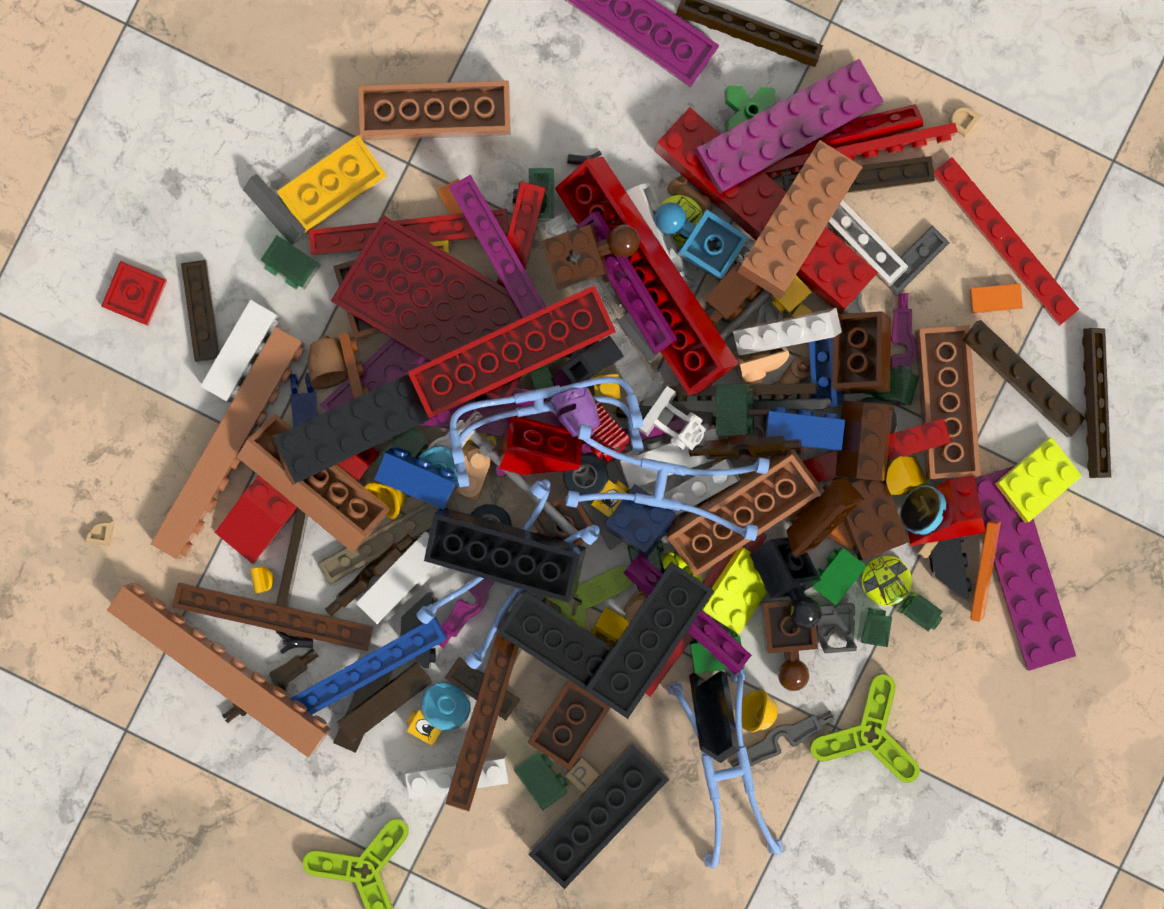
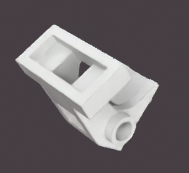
[639,386,706,450]

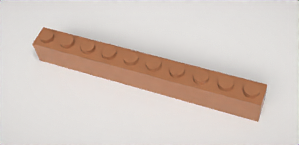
[151,327,305,559]
[107,583,331,758]

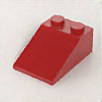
[499,416,582,475]
[215,475,298,564]
[908,475,986,546]

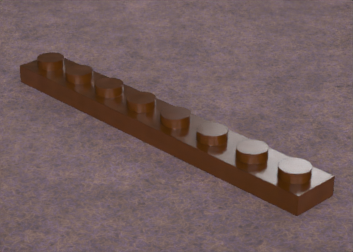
[173,582,374,651]
[445,612,519,812]

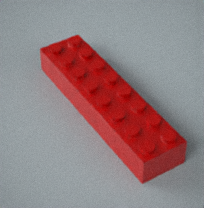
[408,285,616,419]

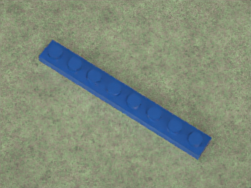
[290,617,448,715]

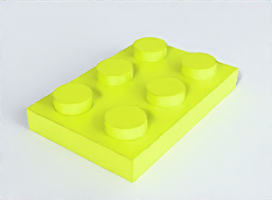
[995,437,1082,523]
[702,547,767,634]

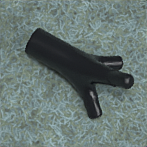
[567,151,602,165]
[276,631,314,654]

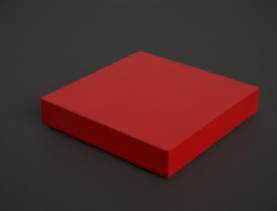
[101,261,168,326]

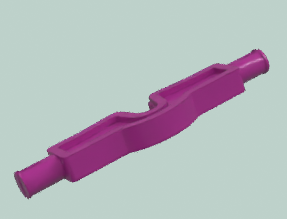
[891,293,917,405]
[438,578,495,649]

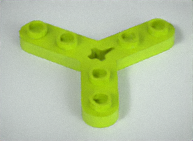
[543,567,631,628]
[810,674,920,783]
[303,818,409,909]

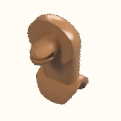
[667,176,713,212]
[774,356,811,398]

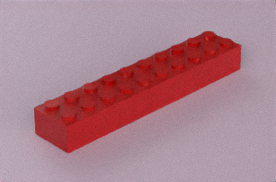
[654,107,878,314]
[554,157,739,396]

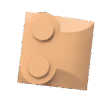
[733,347,790,385]
[454,443,492,501]

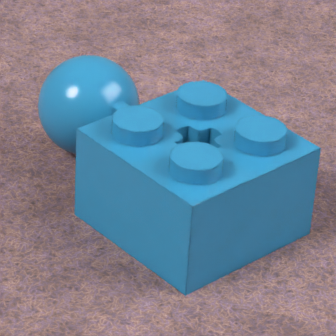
[654,202,749,281]

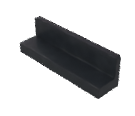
[689,670,740,763]

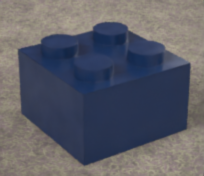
[605,484,677,559]

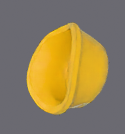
[365,481,407,519]
[741,689,778,732]

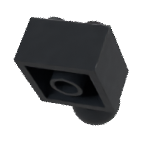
[750,537,822,629]

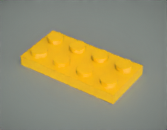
[276,135,387,233]

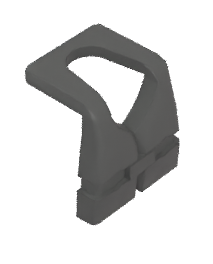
[817,603,857,653]

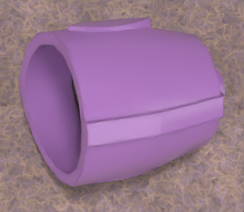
[551,387,600,437]

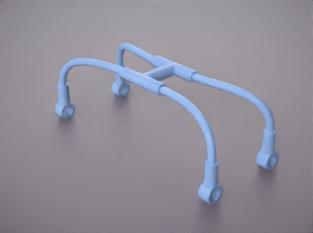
[449,377,643,488]
[565,424,769,541]
[416,479,600,669]
[666,669,783,869]

